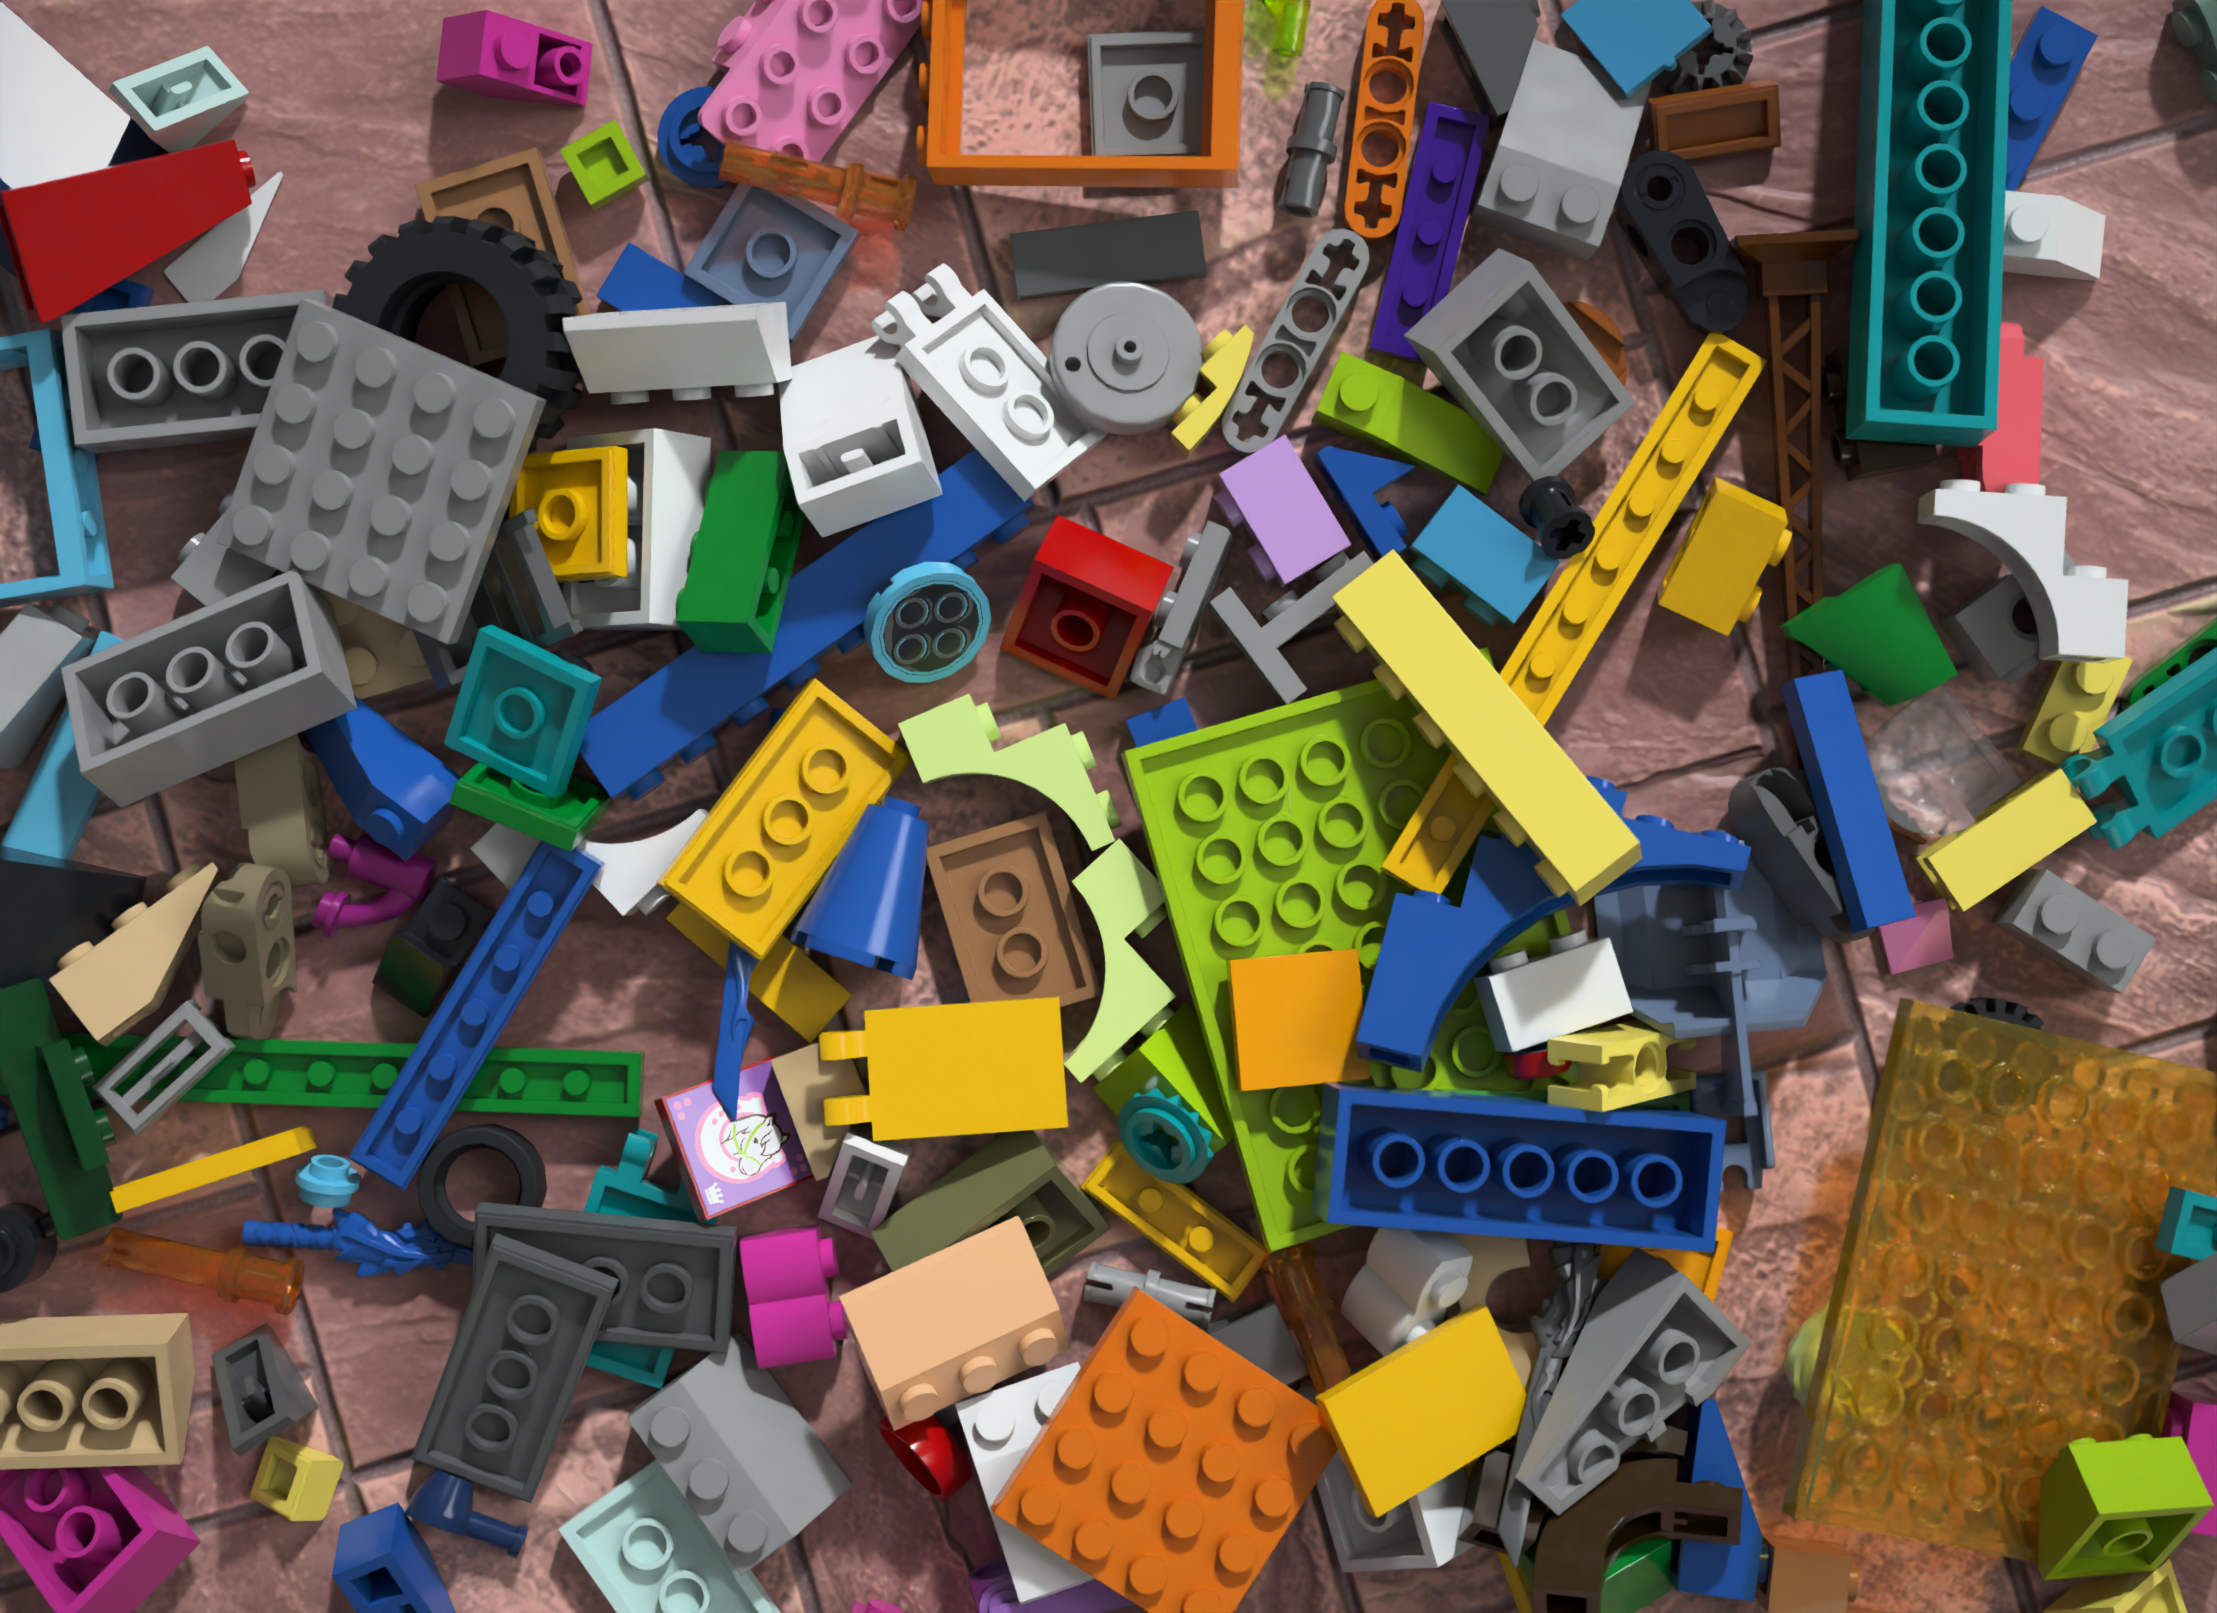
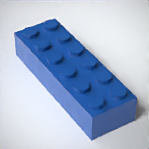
[1311,1082,1726,1252]

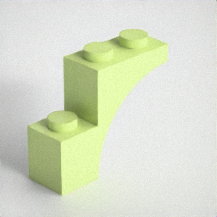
[898,694,1122,851]
[1064,839,1176,1083]

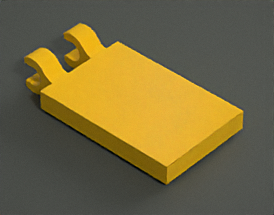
[819,996,1068,1141]

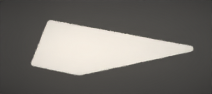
[163,172,283,302]

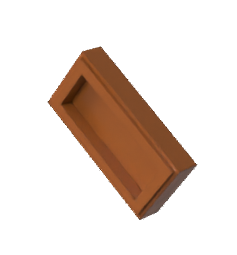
[1647,79,1781,162]

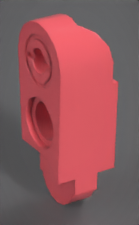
[1956,322,2043,493]

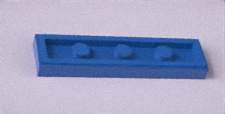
[1780,670,1916,933]

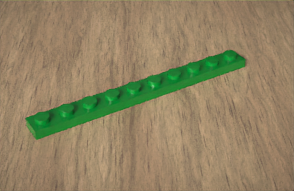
[0,1031,645,1117]

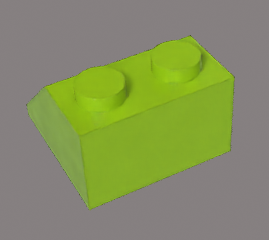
[2038,1434,2214,1580]

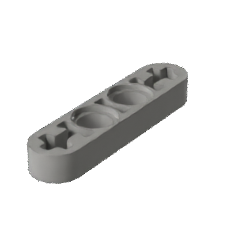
[1221,229,1370,457]

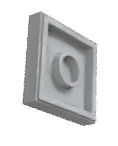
[1087,30,1205,157]

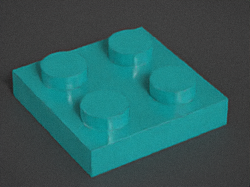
[444,624,602,799]

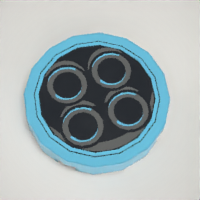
[863,562,991,683]

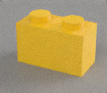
[1657,477,1792,636]

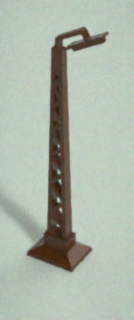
[1730,229,1927,845]

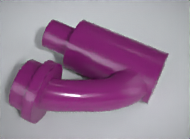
[313,833,437,939]

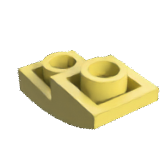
[1170,324,1254,459]

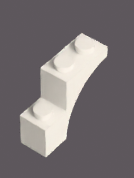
[1917,479,2129,664]
[470,809,709,916]

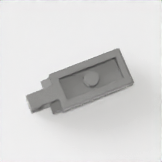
[1130,520,1235,696]

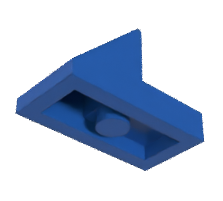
[1312,445,1416,562]

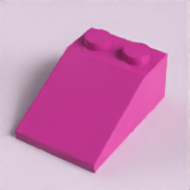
[0,1466,201,1613]

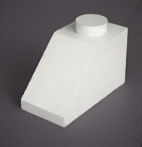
[2003,191,2106,281]

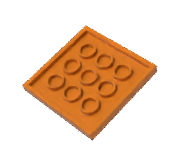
[990,1285,1338,1613]

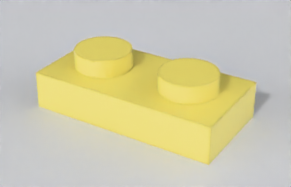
[2015,656,2133,769]

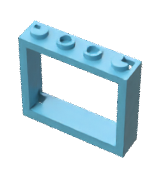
[0,328,114,608]

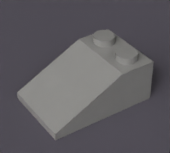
[1469,40,1652,262]
[1403,248,1636,483]

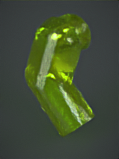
[1259,0,1311,58]

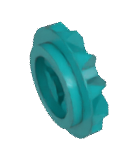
[1118,1088,1214,1183]

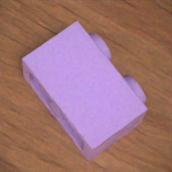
[1213,435,1352,589]

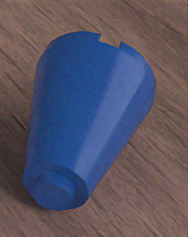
[790,796,929,981]

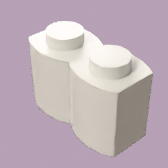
[1341,1227,1473,1357]

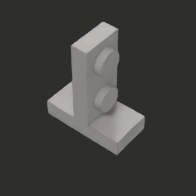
[1208,551,1374,706]

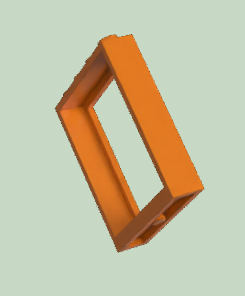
[916,0,1244,188]

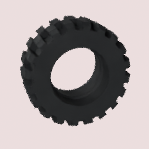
[332,216,583,454]

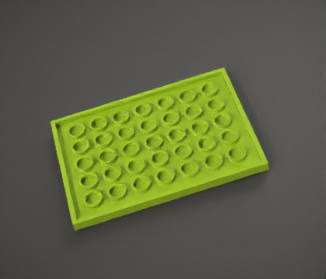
[1121,647,1600,1252]

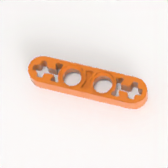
[1342,0,1425,244]

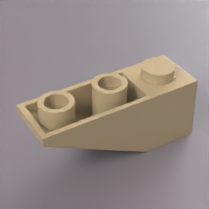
[49,862,225,1047]

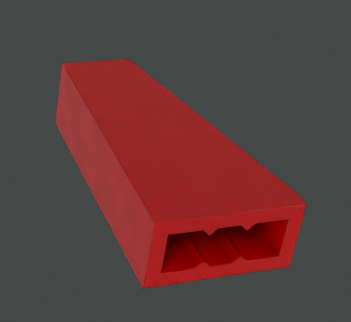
[0,140,256,323]

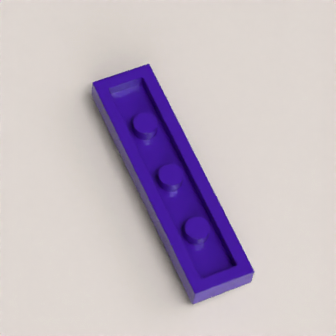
[1368,101,1491,367]

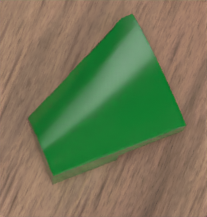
[1779,563,1958,706]

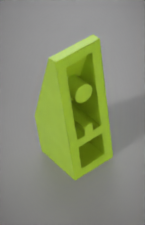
[1311,351,1505,496]

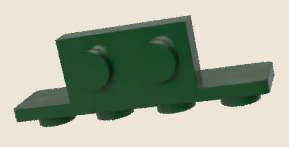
[0,978,123,1241]

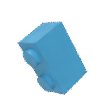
[1406,484,1561,628]

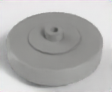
[1049,282,1204,435]

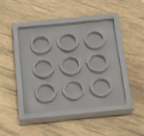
[217,299,546,645]

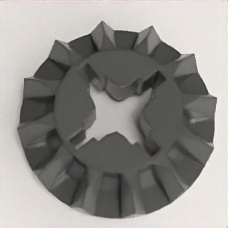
[1657,0,1754,94]

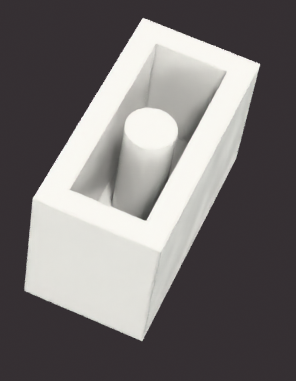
[1473,929,1633,1052]

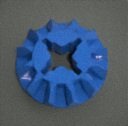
[658,86,749,189]

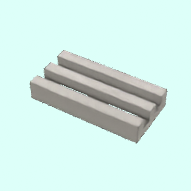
[92,999,237,1135]

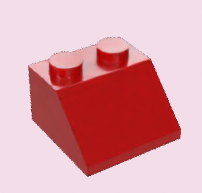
[999,515,1174,701]

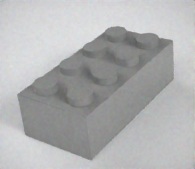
[60,289,334,454]
[61,568,357,808]

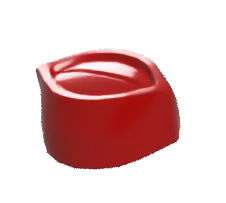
[878,1414,972,1502]

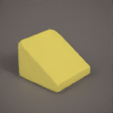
[249,1436,344,1521]

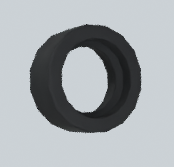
[417,1123,547,1249]

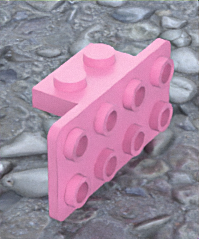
[698,0,933,193]

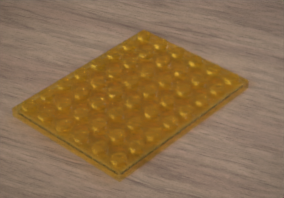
[1781,997,2217,1579]

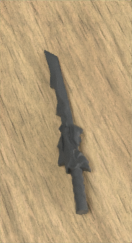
[1497,1240,1608,1568]

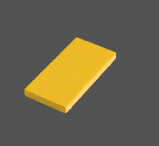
[656,678,912,961]

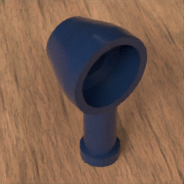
[405,1469,529,1558]

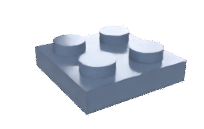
[684,166,861,344]

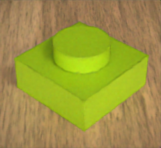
[560,119,650,211]

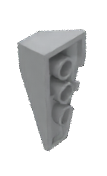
[1515,1247,1751,1516]

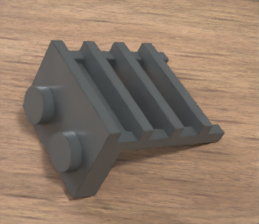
[412,508,584,691]

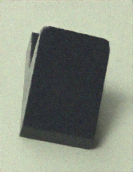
[372,877,497,1018]

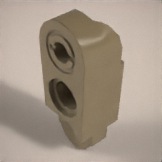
[234,734,331,888]
[197,862,297,1042]

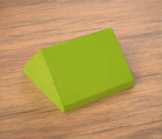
[1092,1001,1233,1154]

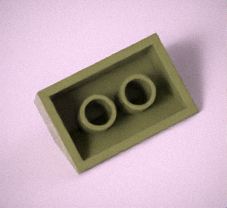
[870,1130,1111,1277]

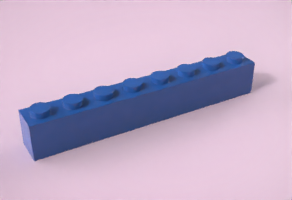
[579,449,1035,802]

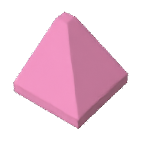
[1877,897,1953,975]

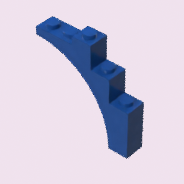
[1356,776,1752,1073]

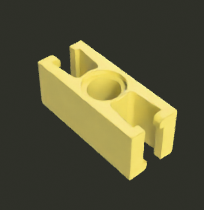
[1911,768,2097,912]
[1548,1019,1696,1112]

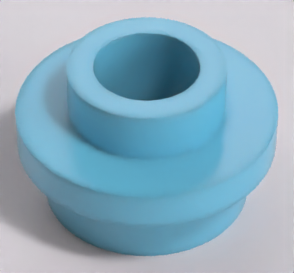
[295,1155,361,1208]

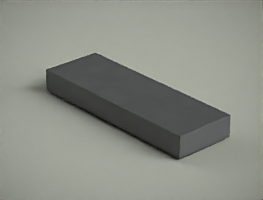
[1010,210,1206,301]

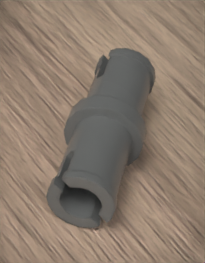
[1278,81,1345,218]

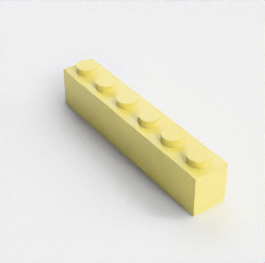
[1332,549,1643,906]

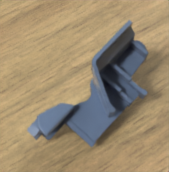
[1593,830,1827,1192]

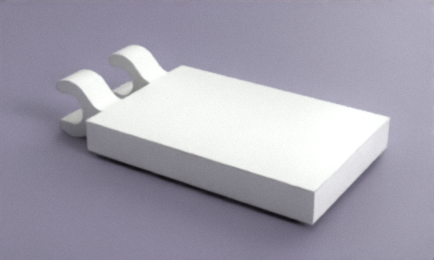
[871,263,1108,502]

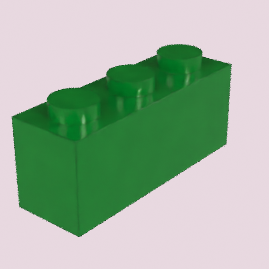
[675,451,805,654]

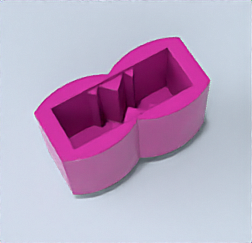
[739,1224,848,1369]

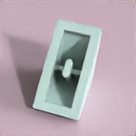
[108,46,249,152]

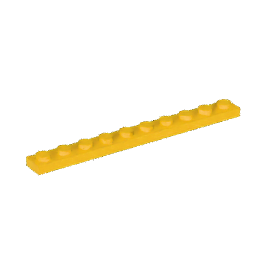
[1380,333,1767,894]

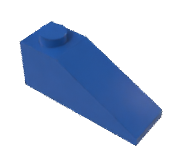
[303,695,461,861]
[1670,1395,1769,1602]
[332,1502,456,1613]

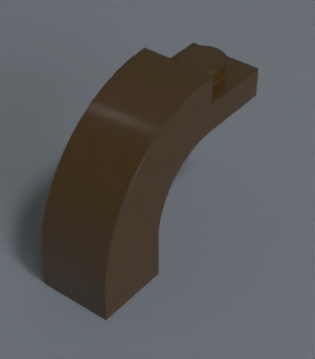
[1533,1458,1743,1613]

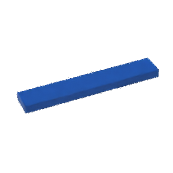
[349,840,605,1192]

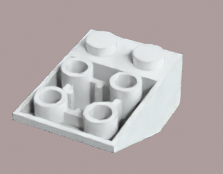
[778,336,943,538]

